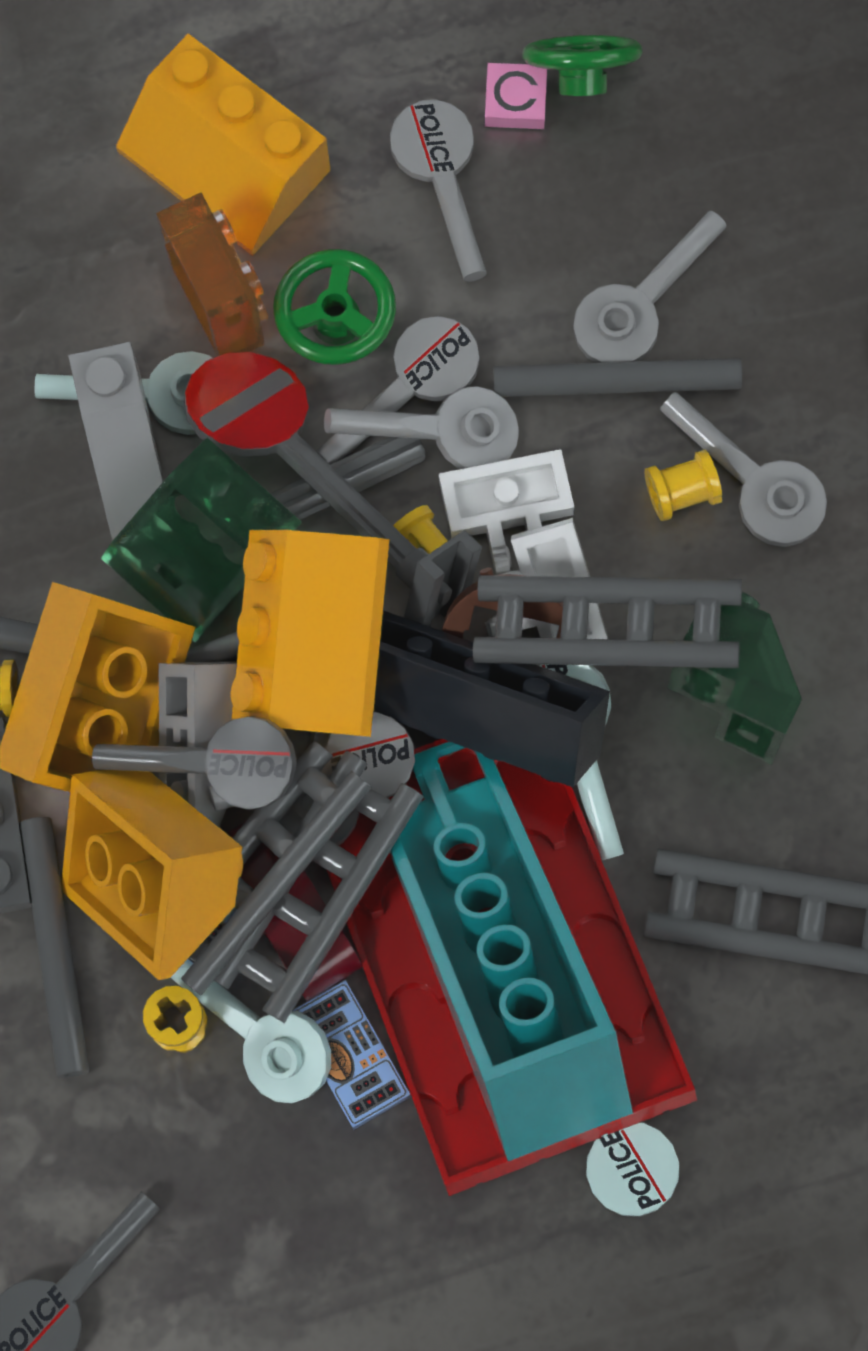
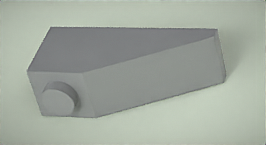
[68,342,176,551]
[159,661,237,827]

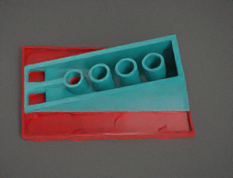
[326,739,697,1196]

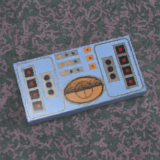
[293,980,411,1130]

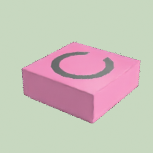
[485,63,547,129]

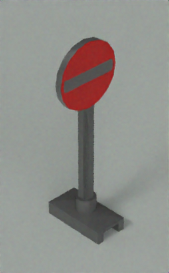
[184,352,482,627]

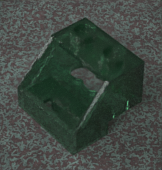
[101,438,302,643]
[668,592,802,765]

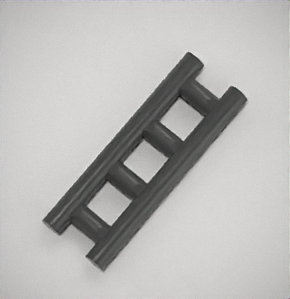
[473,575,742,668]
[181,740,372,995]
[214,751,423,1024]
[644,848,868,974]

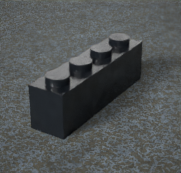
[373,610,610,787]

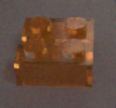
[156,192,269,356]

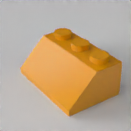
[116,33,331,256]
[230,530,390,737]
[0,582,196,792]
[61,770,243,980]

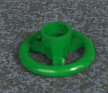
[522,35,643,96]
[273,249,396,365]

